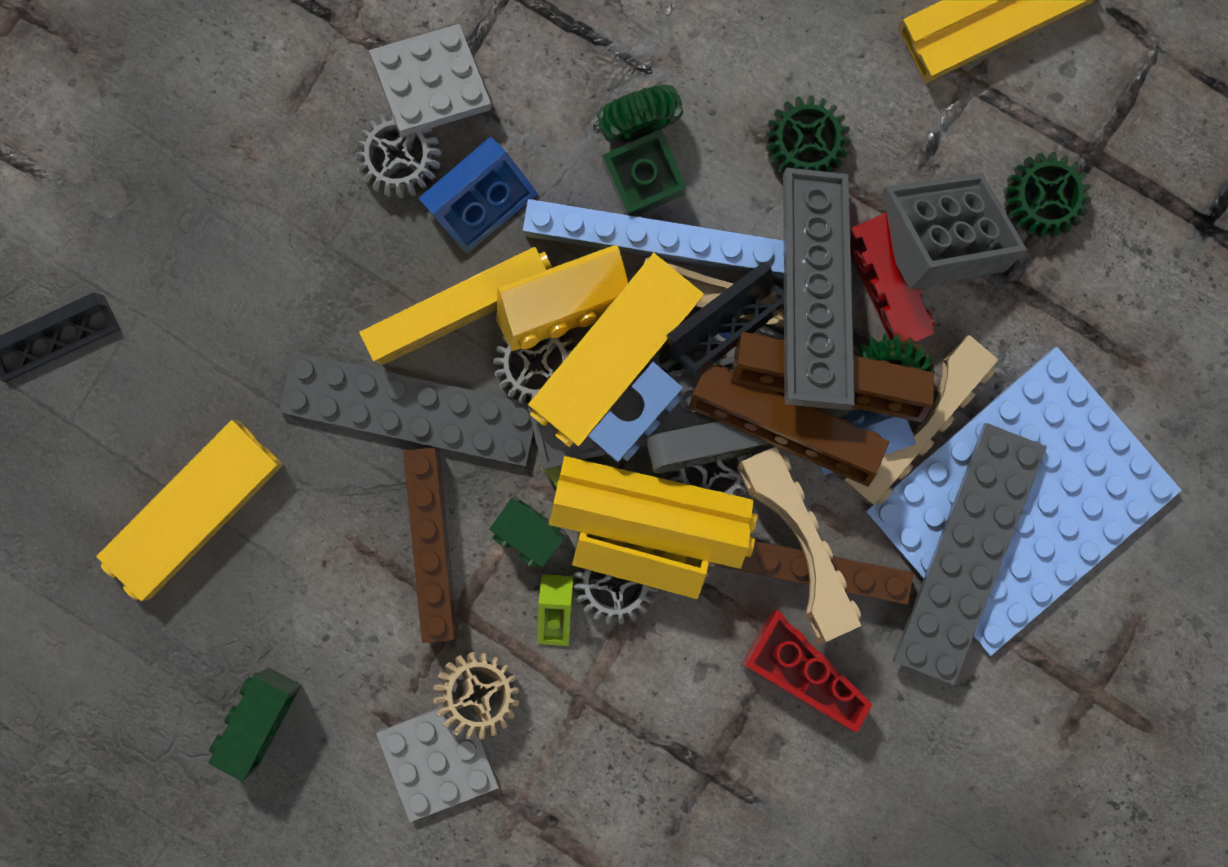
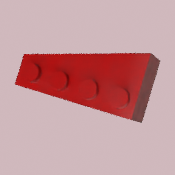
[850,213,935,342]
[740,610,873,733]

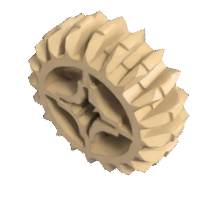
[433,652,519,740]

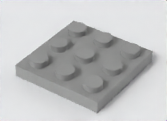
[369,24,491,137]
[376,699,500,822]

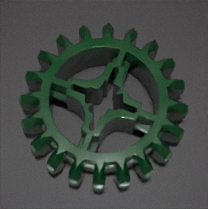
[597,84,684,143]
[765,95,851,173]
[1003,152,1092,238]
[853,333,935,373]

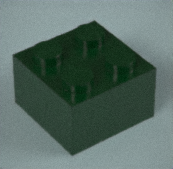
[602,129,687,216]
[489,496,567,568]

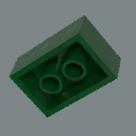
[208,667,301,782]

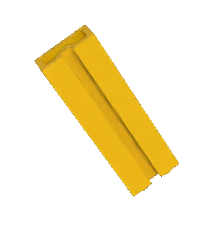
[898,0,1095,84]
[359,247,552,365]
[528,253,704,447]
[96,420,284,602]
[548,456,757,569]

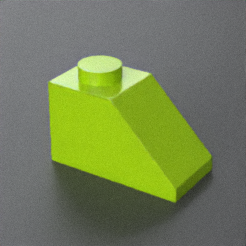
[537,574,574,646]

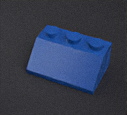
[419,137,538,255]

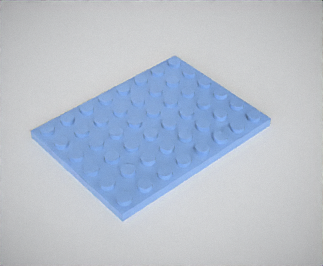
[864,347,1182,656]

